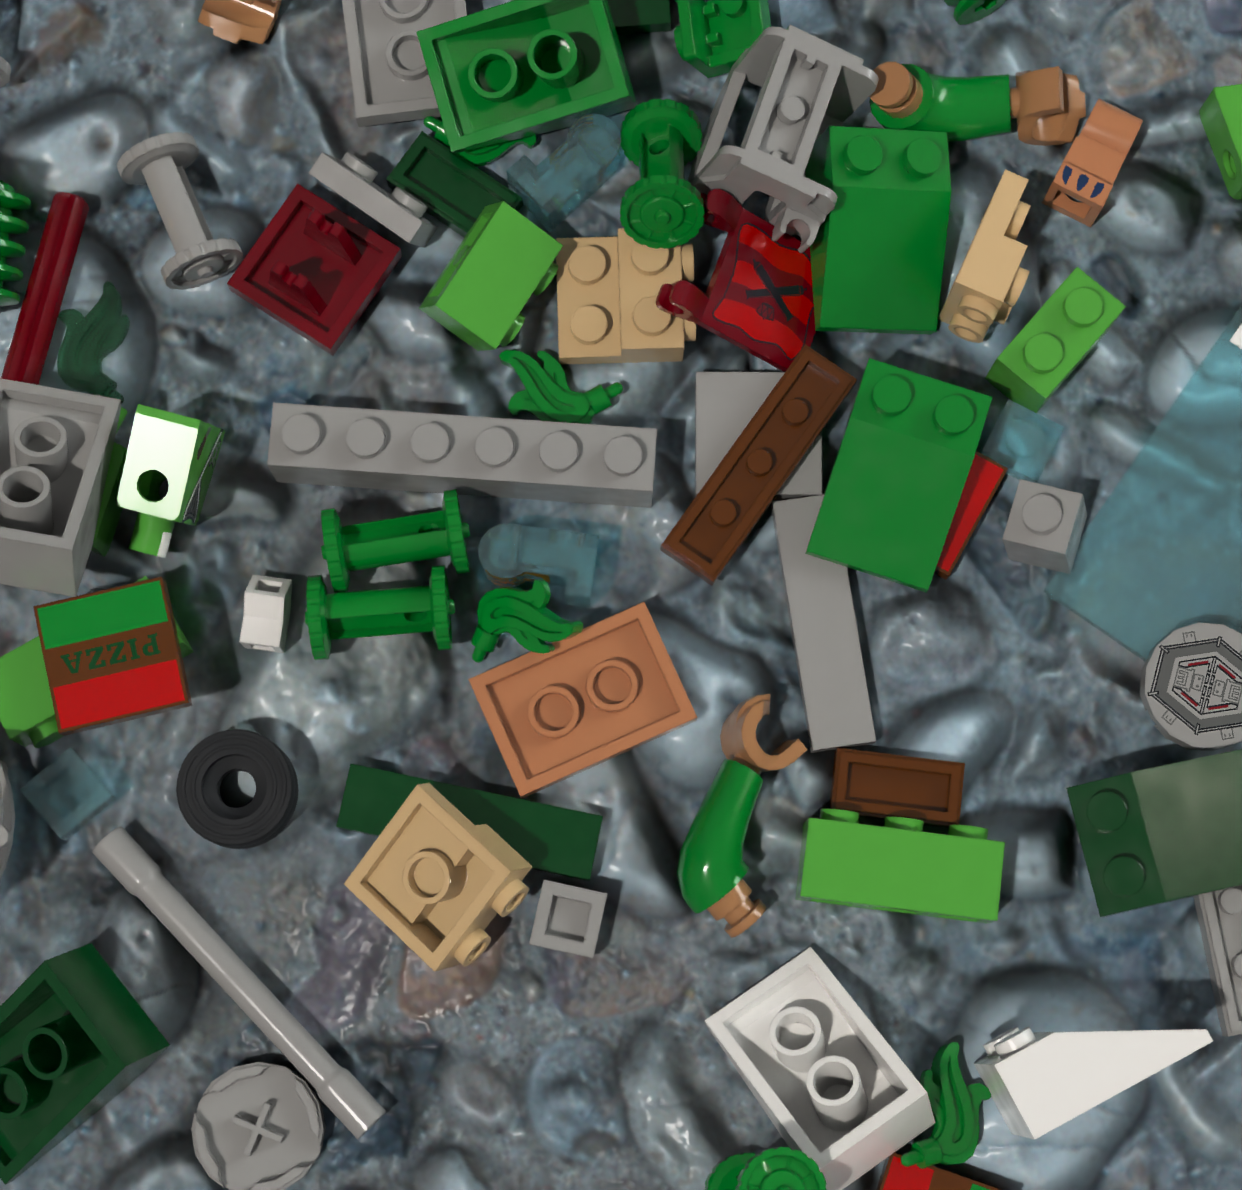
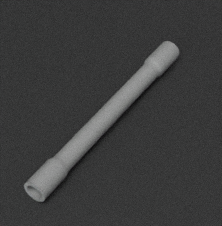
[92,826,387,1140]

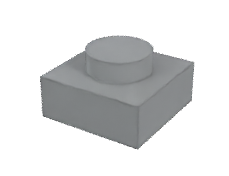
[529,880,607,959]

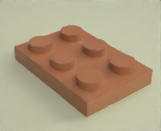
[468,602,698,799]

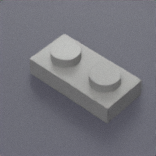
[309,152,438,248]

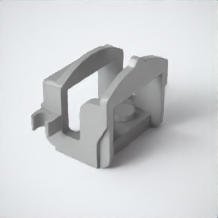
[688,25,879,253]

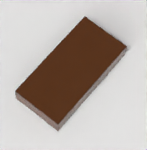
[829,748,965,828]

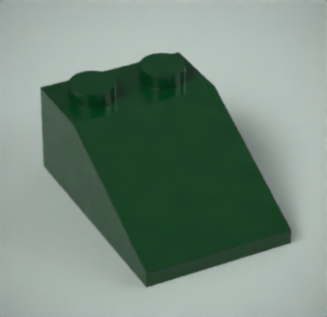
[1066,749,1242,917]
[0,943,170,1185]

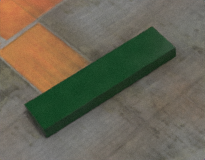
[336,764,603,881]

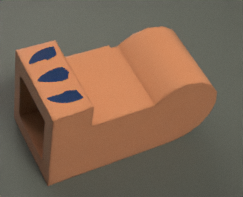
[1042,98,1143,228]

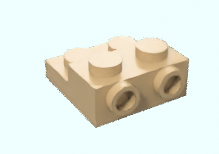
[938,169,1031,343]
[556,228,696,365]
[344,783,533,972]

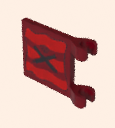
[656,189,816,372]

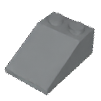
[0,378,121,597]

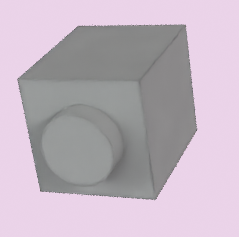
[1002,479,1087,574]

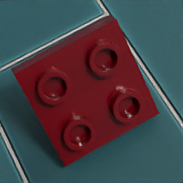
[227,183,402,356]

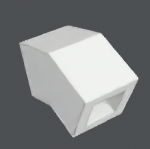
[239,575,292,653]

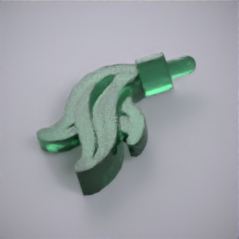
[57,281,130,405]

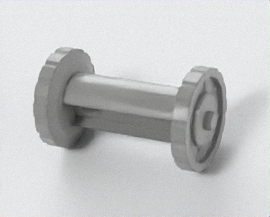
[117,132,244,290]

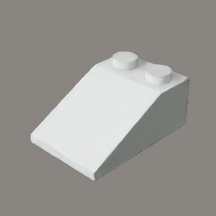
[705,947,935,1190]
[973,1027,1213,1140]

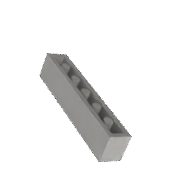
[267,402,657,508]

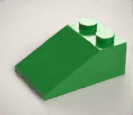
[416,0,637,154]
[805,126,952,335]
[805,358,993,593]

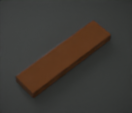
[660,344,857,586]

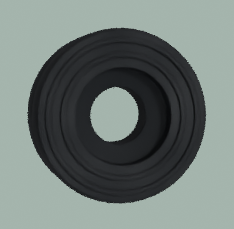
[176,729,299,849]

